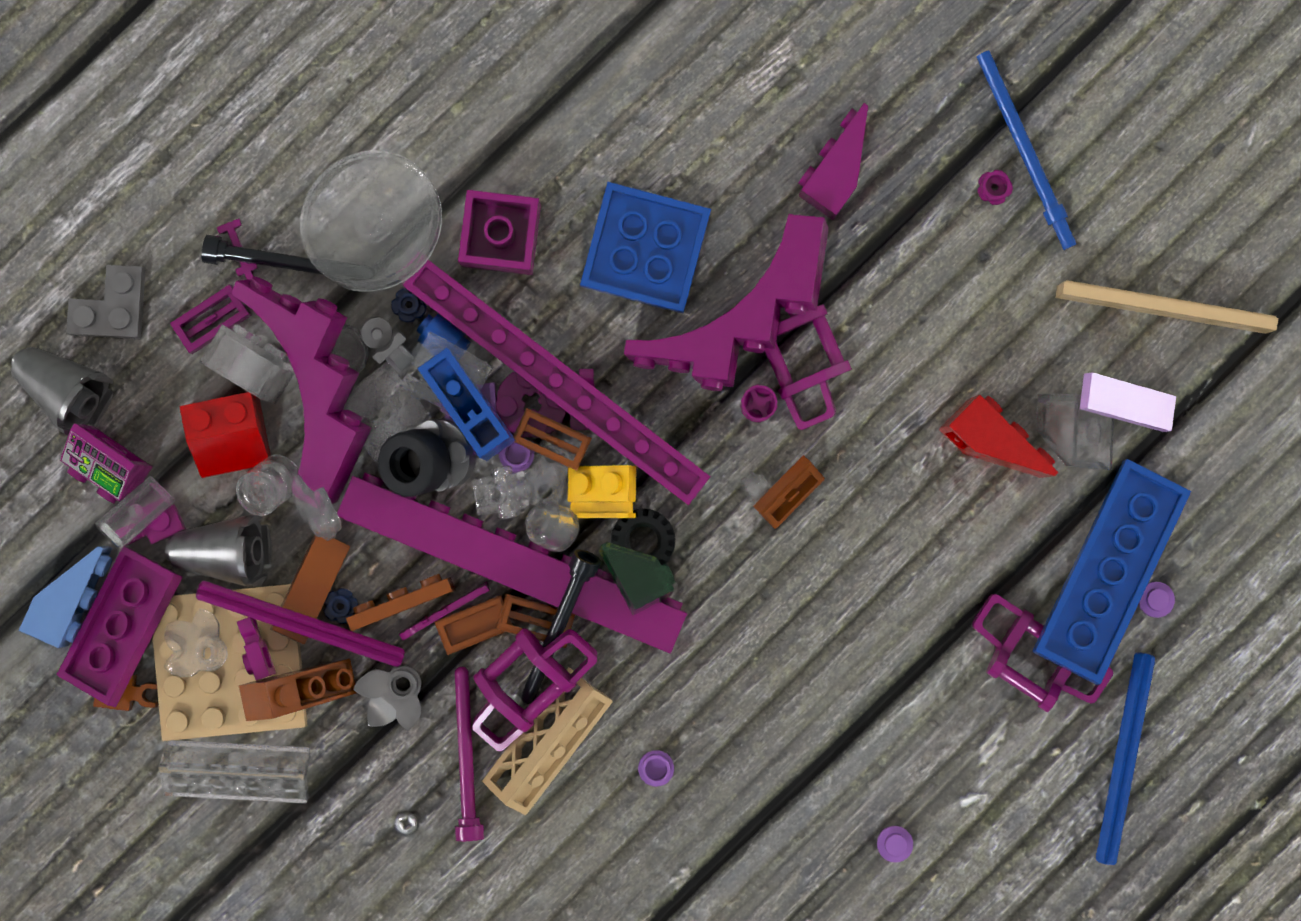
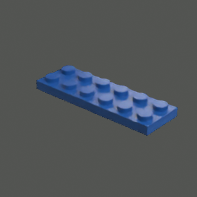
[1032,459,1191,685]

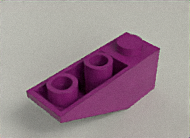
[798,103,868,220]

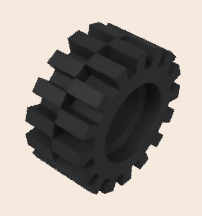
[611,508,676,573]

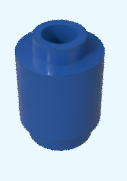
[416,313,471,360]

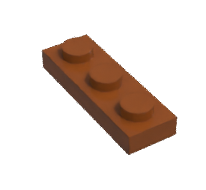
[346,574,456,631]

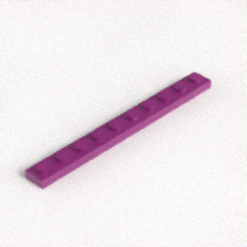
[403,257,711,506]

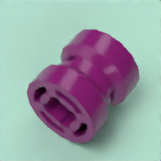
[740,385,778,423]

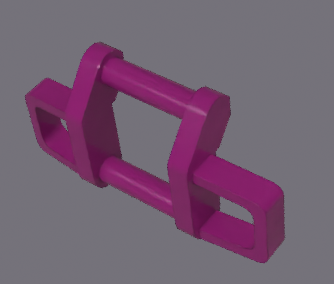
[765,304,852,430]
[972,594,1113,712]
[472,628,598,752]

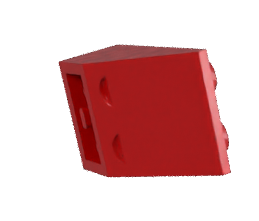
[939,395,1059,478]

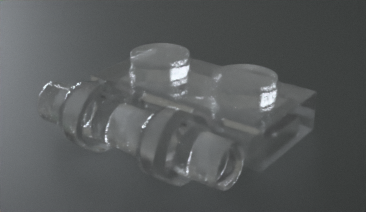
[400,331,493,417]

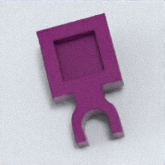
[237,617,276,681]

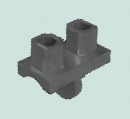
[361,317,414,373]

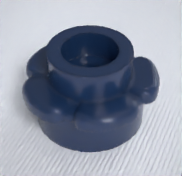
[391,288,427,323]
[323,588,359,624]

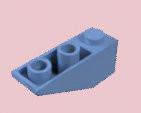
[19,546,112,648]

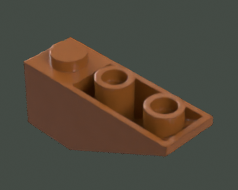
[239,658,357,721]

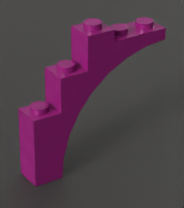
[624,214,829,391]
[231,277,372,508]

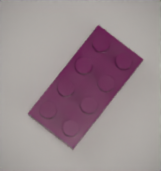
[56,546,183,707]

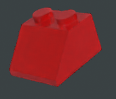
[179,392,273,478]

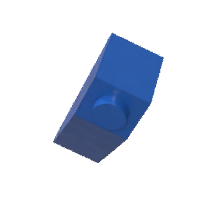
[417,347,516,461]

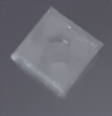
[199,324,294,404]

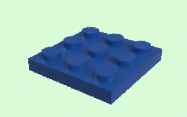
[580,182,711,314]

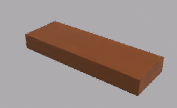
[270,531,350,645]

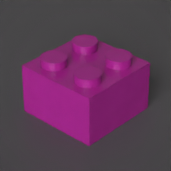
[458,190,541,275]

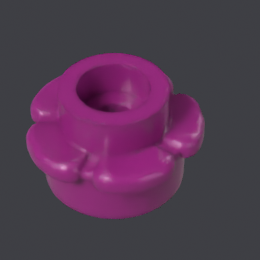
[977,170,1013,205]

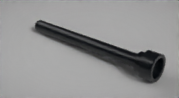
[201,234,375,282]
[521,549,601,704]

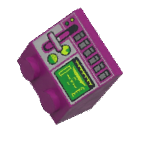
[60,423,153,504]

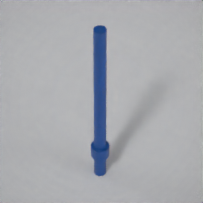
[976,50,1077,250]

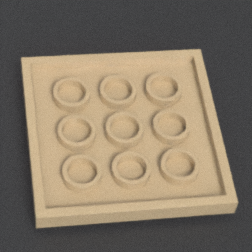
[152,584,308,741]

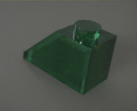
[599,542,676,615]

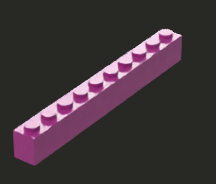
[336,472,687,654]

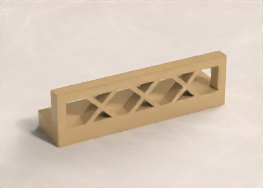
[482,667,613,815]

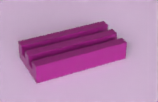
[170,284,252,354]

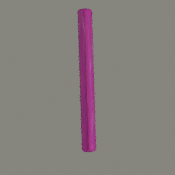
[196,581,405,667]

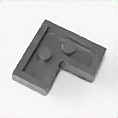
[66,265,145,339]

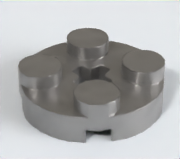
[408,418,476,491]

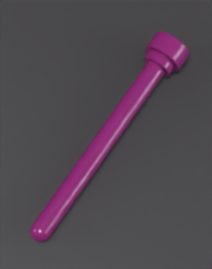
[455,666,484,842]

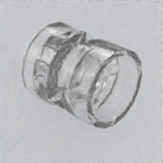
[236,455,298,516]

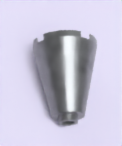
[11,347,113,436]
[165,515,272,587]

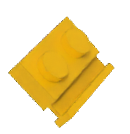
[567,465,636,518]

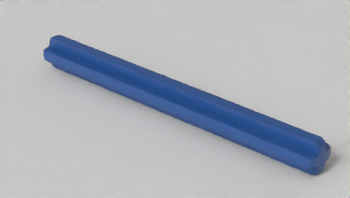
[1096,652,1156,865]

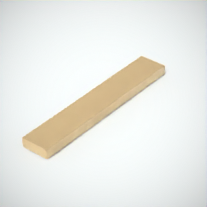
[1055,280,1278,334]

